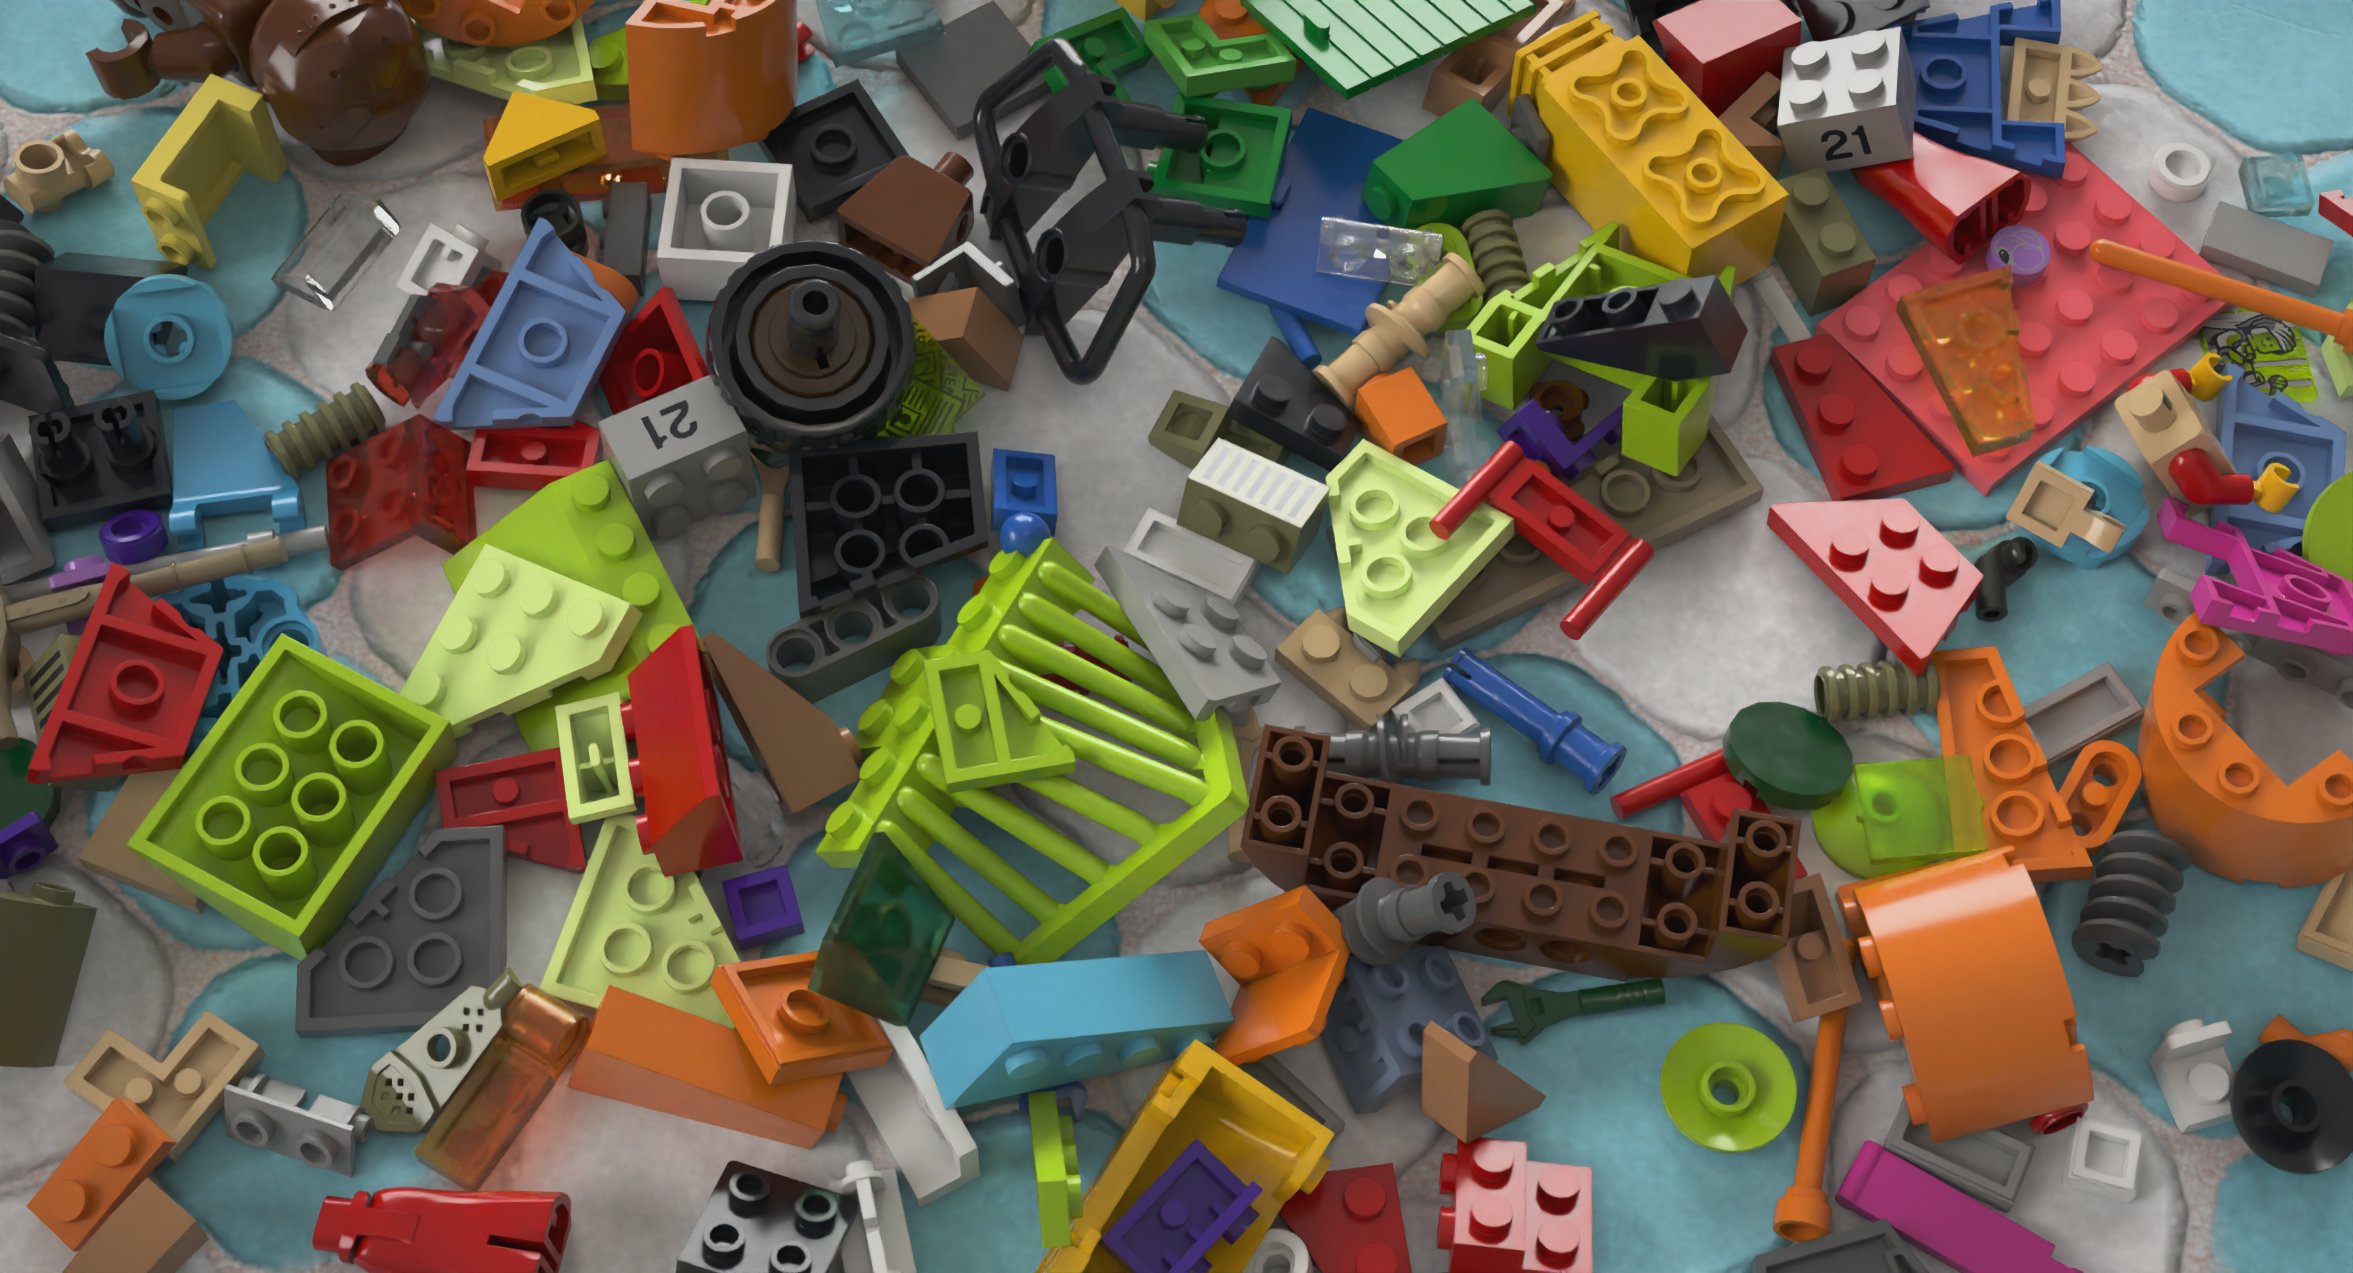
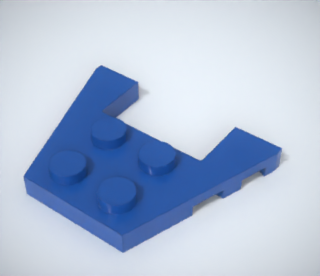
[1887,0,2066,179]

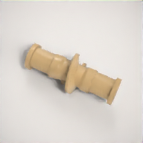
[1313,252,1486,410]

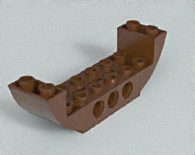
[1241,724,1801,982]

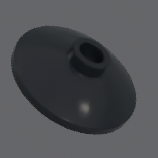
[2230,1039,2353,1175]

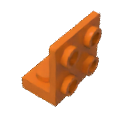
[1198,885,1351,1066]

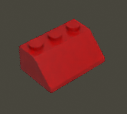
[620,624,744,878]

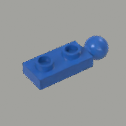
[990,448,1058,558]

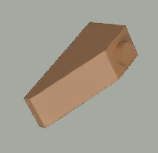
[698,632,863,816]

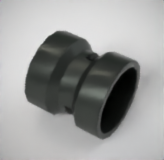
[521,188,589,257]

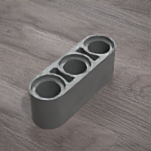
[766,573,942,704]

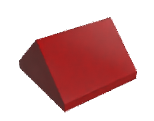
[1652,0,1802,118]
[598,286,709,415]

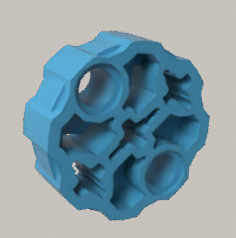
[155,575,329,759]

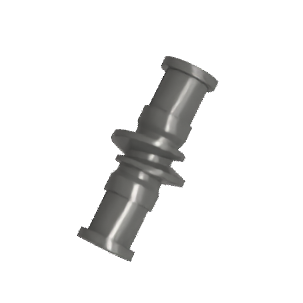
[1294,714,1491,786]
[1331,871,1476,967]

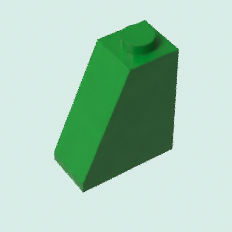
[1360,97,1554,237]

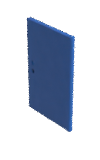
[1216,107,1411,338]

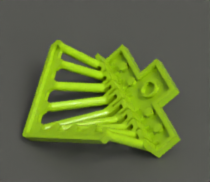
[815,538,1249,965]

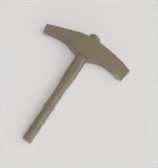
[0,512,288,751]

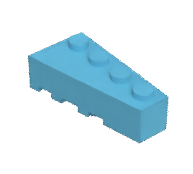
[919,950,1235,1110]

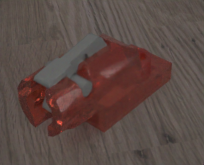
[365,270,509,409]

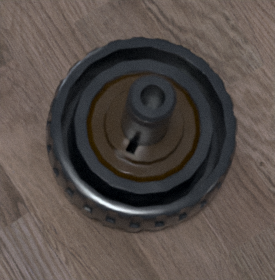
[705,239,917,455]

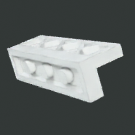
[829,924,980,1208]

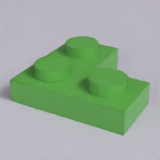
[1144,13,1297,98]

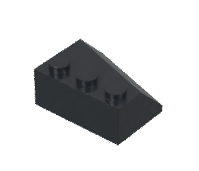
[788,431,989,619]

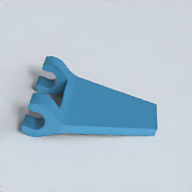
[169,400,307,553]

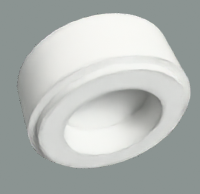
[2148,142,2212,202]

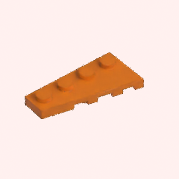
[1931,646,2093,883]

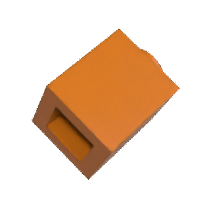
[1354,366,1448,466]

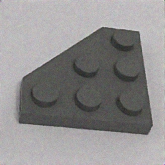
[295,825,507,1038]

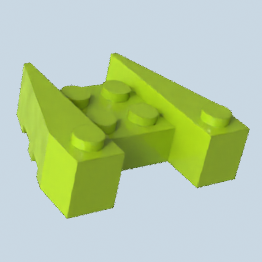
[1459,221,1736,477]

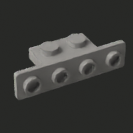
[2143,568,2353,709]

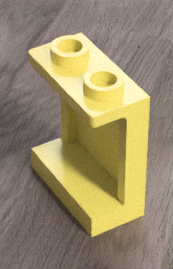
[130,74,288,271]

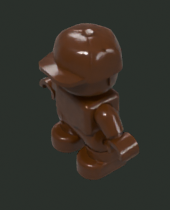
[85,0,431,166]

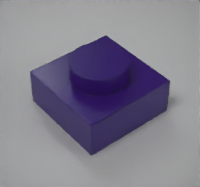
[722,864,805,951]

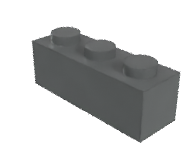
[597,182,652,297]

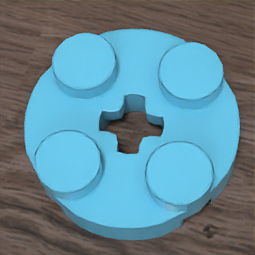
[104,274,235,400]
[2023,446,2149,570]

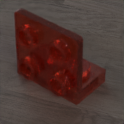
[326,414,477,571]

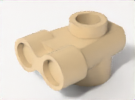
[4,129,114,214]

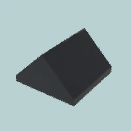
[35,252,188,366]

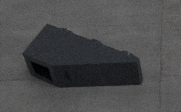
[1535,274,1748,381]

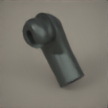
[1974,536,2038,622]

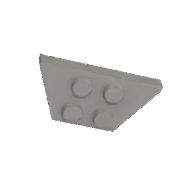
[1094,545,1282,721]

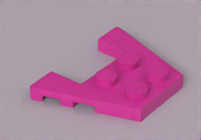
[2156,495,2353,656]

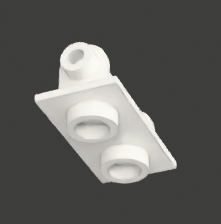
[827,1160,917,1273]

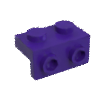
[1098,1138,1263,1273]

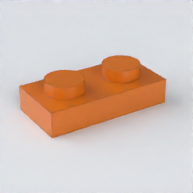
[26,1097,176,1252]

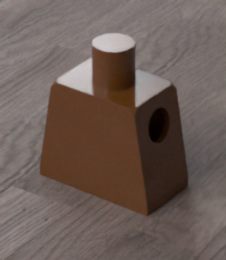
[836,152,974,295]

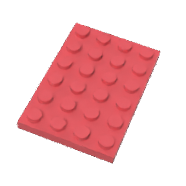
[1814,143,2234,497]

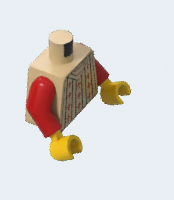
[2114,352,2300,518]

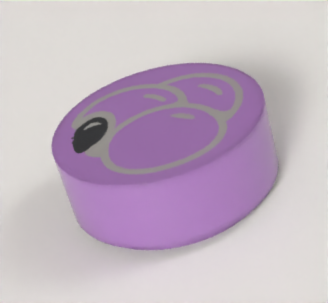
[1986,225,2051,287]

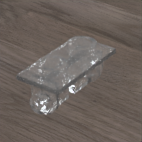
[1316,214,1444,286]

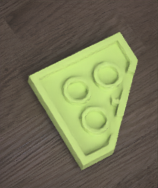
[410,17,598,106]
[1325,439,1515,658]
[399,544,643,739]
[538,813,741,1030]

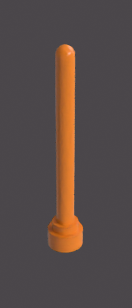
[2089,239,2353,355]
[1773,938,1857,1243]

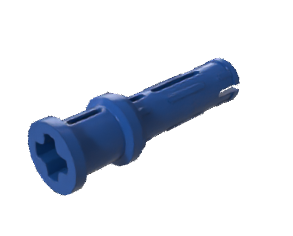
[1443,647,1627,796]

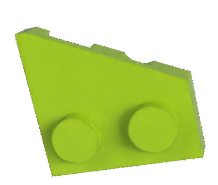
[923,650,1076,794]

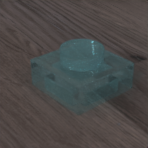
[2238,154,2315,218]

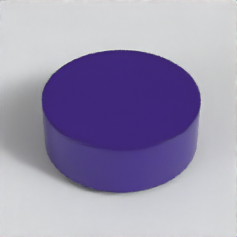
[99,509,169,565]

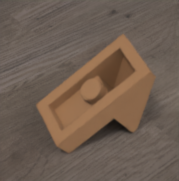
[1718,71,1785,179]
[1758,873,1863,1023]

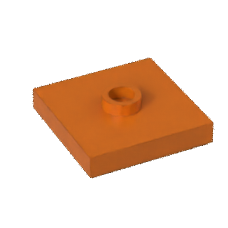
[709,949,894,1085]

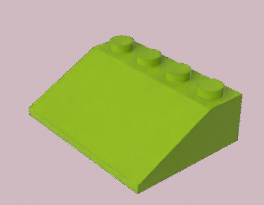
[441,459,718,753]
[126,633,459,961]

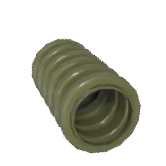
[1461,209,1531,307]
[264,382,386,481]
[1814,659,1940,723]

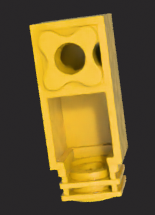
[1507,9,1789,287]

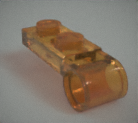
[414,983,590,1191]

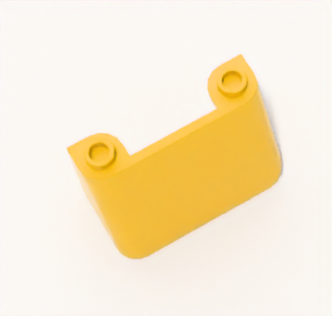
[1034,1039,1335,1273]

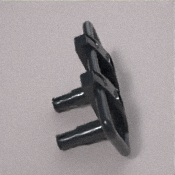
[972,37,1247,385]

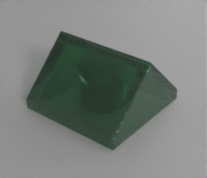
[807,832,956,1027]

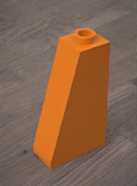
[567,985,848,1150]

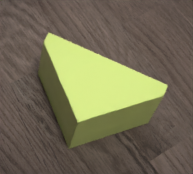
[555,692,642,825]

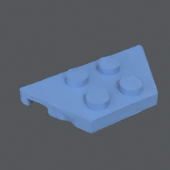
[433,217,628,431]
[2205,363,2346,577]

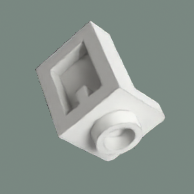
[395,222,501,318]
[2148,1019,2235,1135]

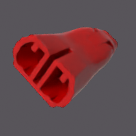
[1849,131,2032,265]
[312,1187,572,1273]

